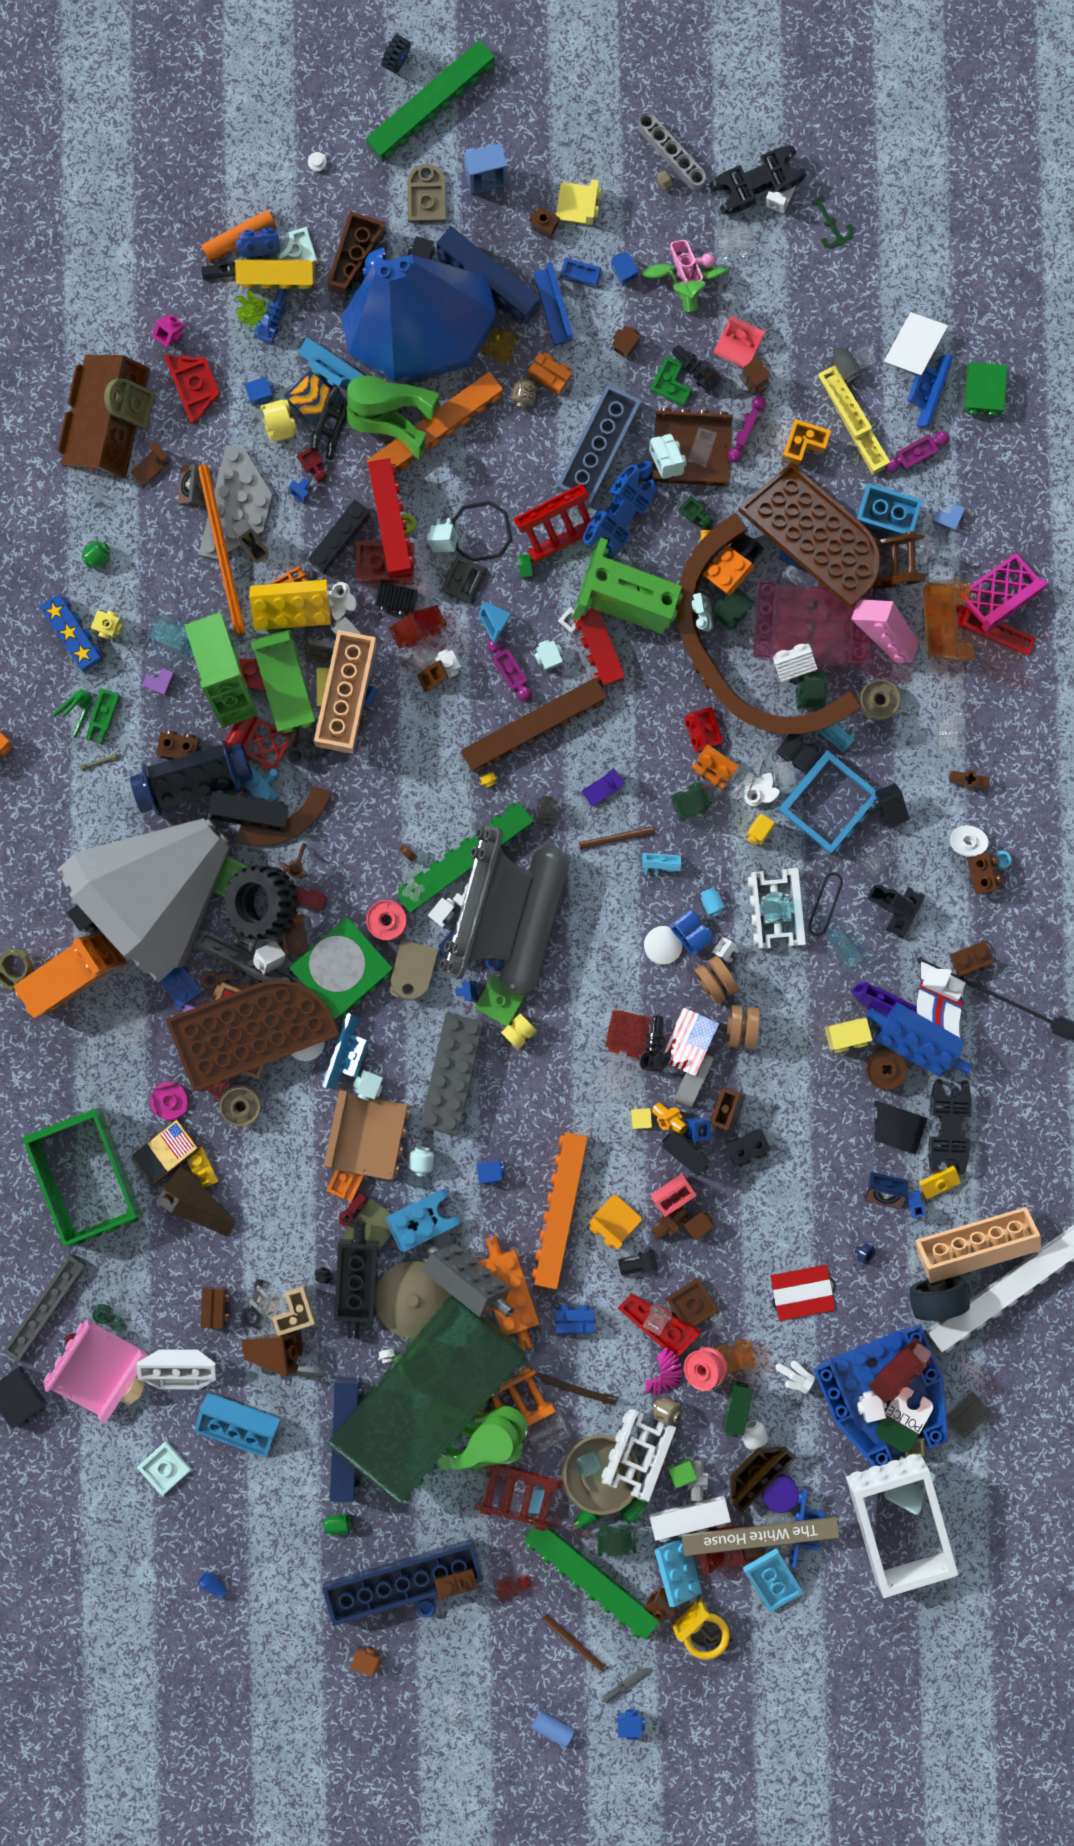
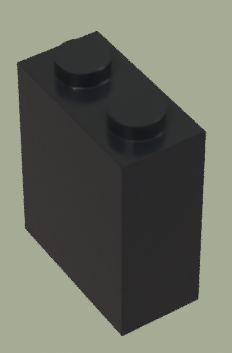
[659,1130,709,1176]
[0,1366,47,1429]

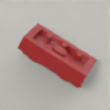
[684,707,724,752]

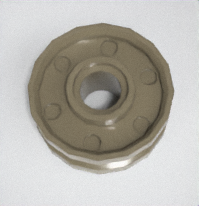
[858,679,901,721]
[220,1083,261,1127]

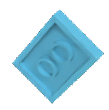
[655,1537,702,1607]
[743,1548,803,1612]

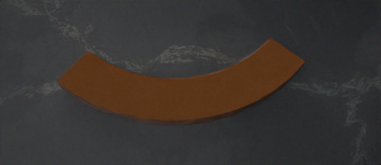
[236,786,332,846]

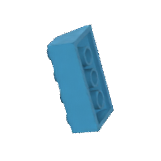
[194,1393,280,1458]

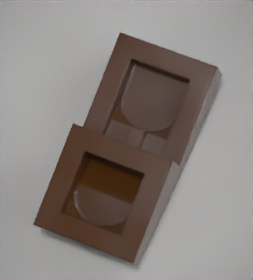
[417,660,449,692]

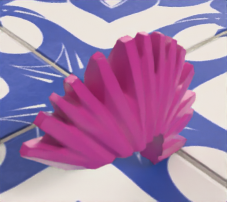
[645,1348,682,1395]

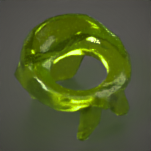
[236,290,265,325]

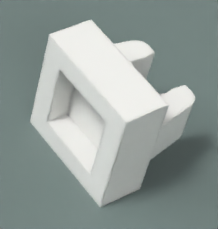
[712,937,739,962]

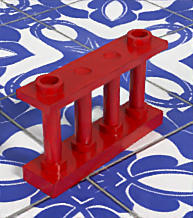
[513,484,597,563]

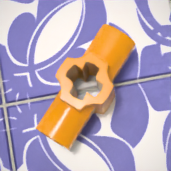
[652,1103,688,1135]

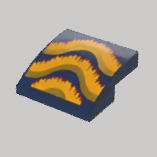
[283,370,339,425]

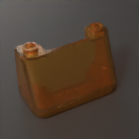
[923,578,975,662]

